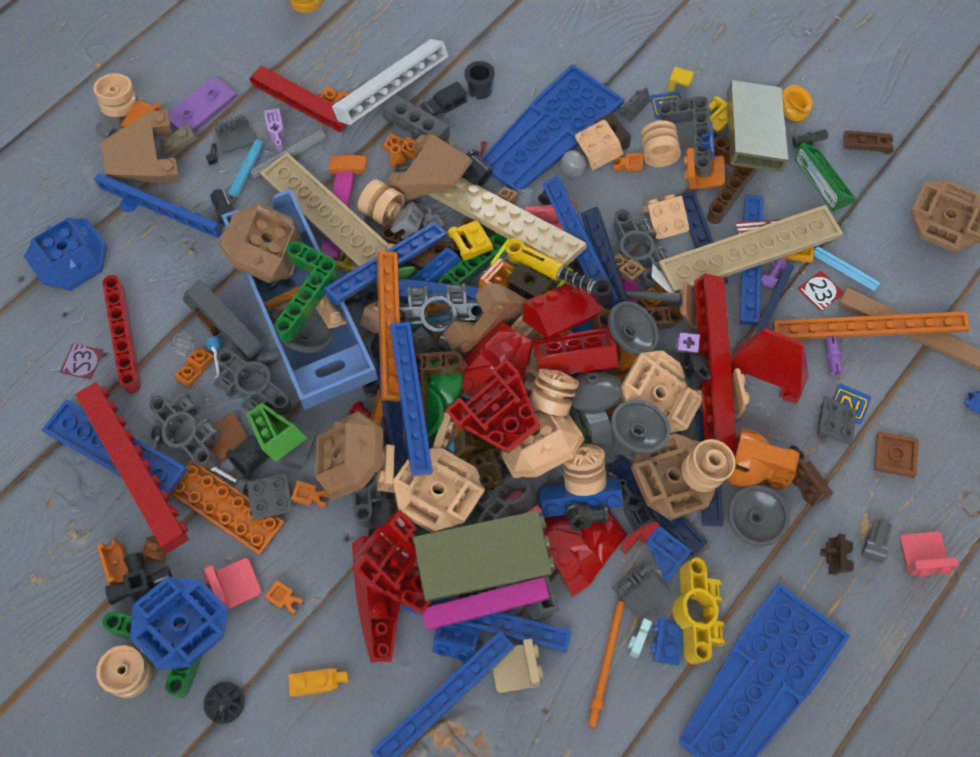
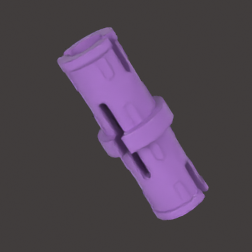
[825,336,843,376]

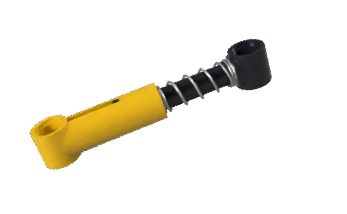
[505,238,614,306]

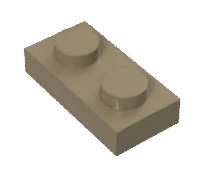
[159,124,197,157]

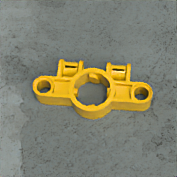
[673,557,726,665]

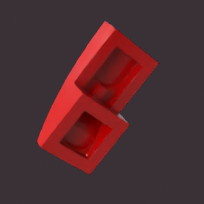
[620,522,659,555]

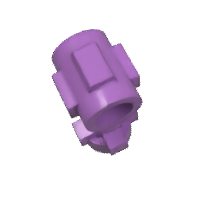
[761,258,787,289]

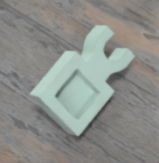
[628,618,652,658]

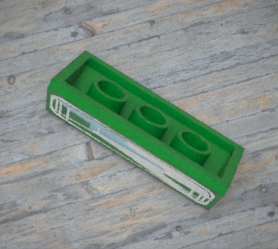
[795,142,857,212]

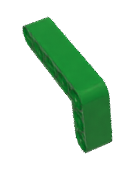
[438,233,507,323]
[274,241,339,342]
[102,612,202,698]

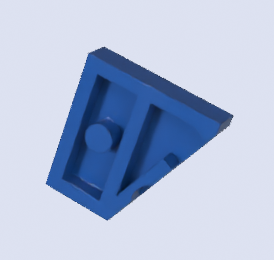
[646,526,692,583]

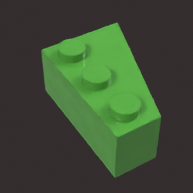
[246,403,307,462]

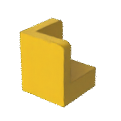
[667,67,694,92]

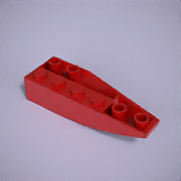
[352,536,400,663]

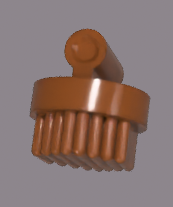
[144,535,167,562]

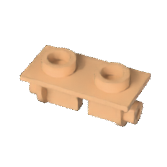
[316,295,347,329]

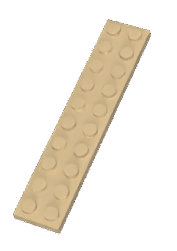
[260,152,391,267]
[427,177,586,266]
[659,205,843,293]

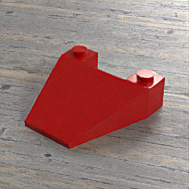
[731,328,809,403]

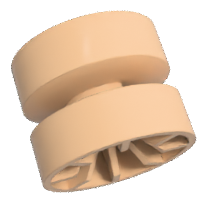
[358,179,405,226]
[681,439,735,492]

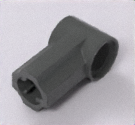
[861,519,892,563]

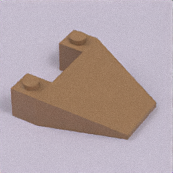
[101,109,180,185]
[386,134,472,200]
[444,283,528,353]

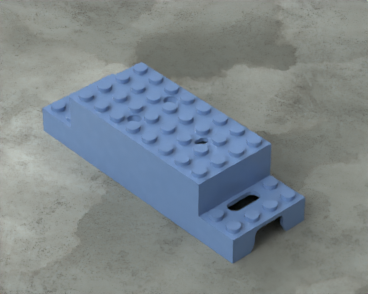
[221,189,378,410]

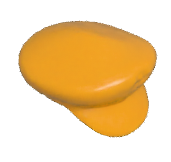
[782,85,813,122]

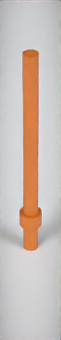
[588,601,625,728]

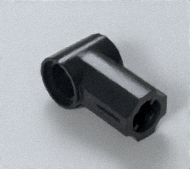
[210,189,234,224]

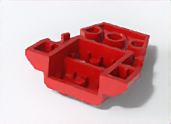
[458,321,534,397]
[445,359,540,454]
[542,509,627,597]
[352,510,431,614]

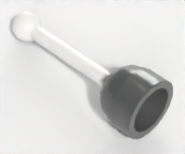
[210,466,252,495]

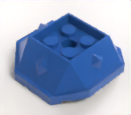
[24,218,107,291]
[130,577,228,670]

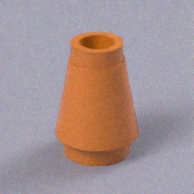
[389,144,406,169]

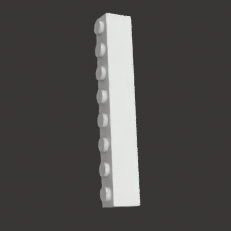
[332,39,448,125]

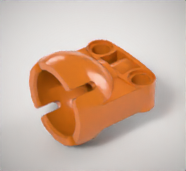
[726,429,800,489]

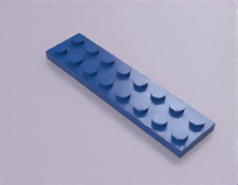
[42,399,188,496]

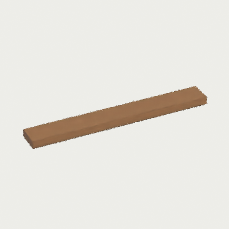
[838,287,980,371]

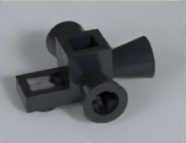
[105,552,173,606]

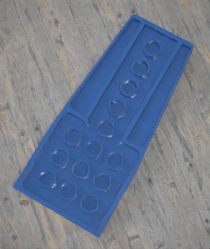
[482,64,624,193]
[678,583,851,757]

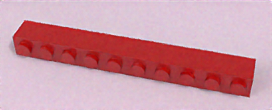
[694,273,738,458]
[75,382,190,553]

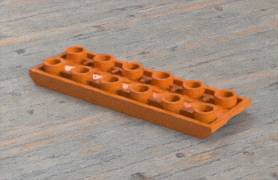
[171,459,285,555]

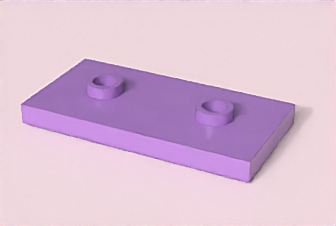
[168,76,238,133]

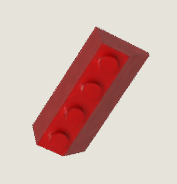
[523,283,604,339]
[533,327,618,376]

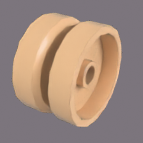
[93,73,137,117]
[96,645,152,699]

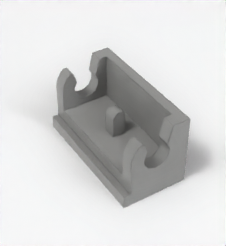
[391,202,424,239]

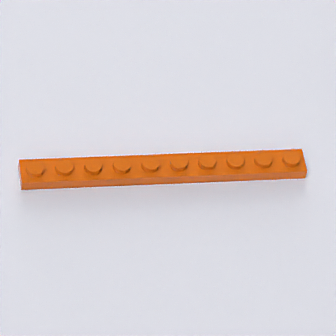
[773,311,970,340]

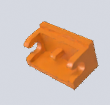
[478,258,514,292]
[97,540,129,585]

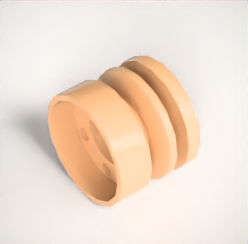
[640,120,681,167]
[529,369,579,417]
[563,444,607,496]

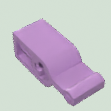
[264,108,286,153]
[674,333,700,353]

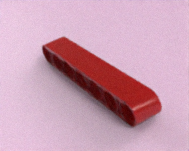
[249,66,348,132]
[102,275,141,394]

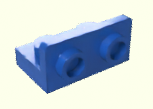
[650,615,683,666]
[432,624,481,661]

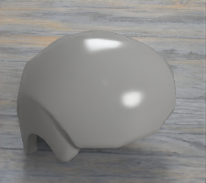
[560,150,587,178]

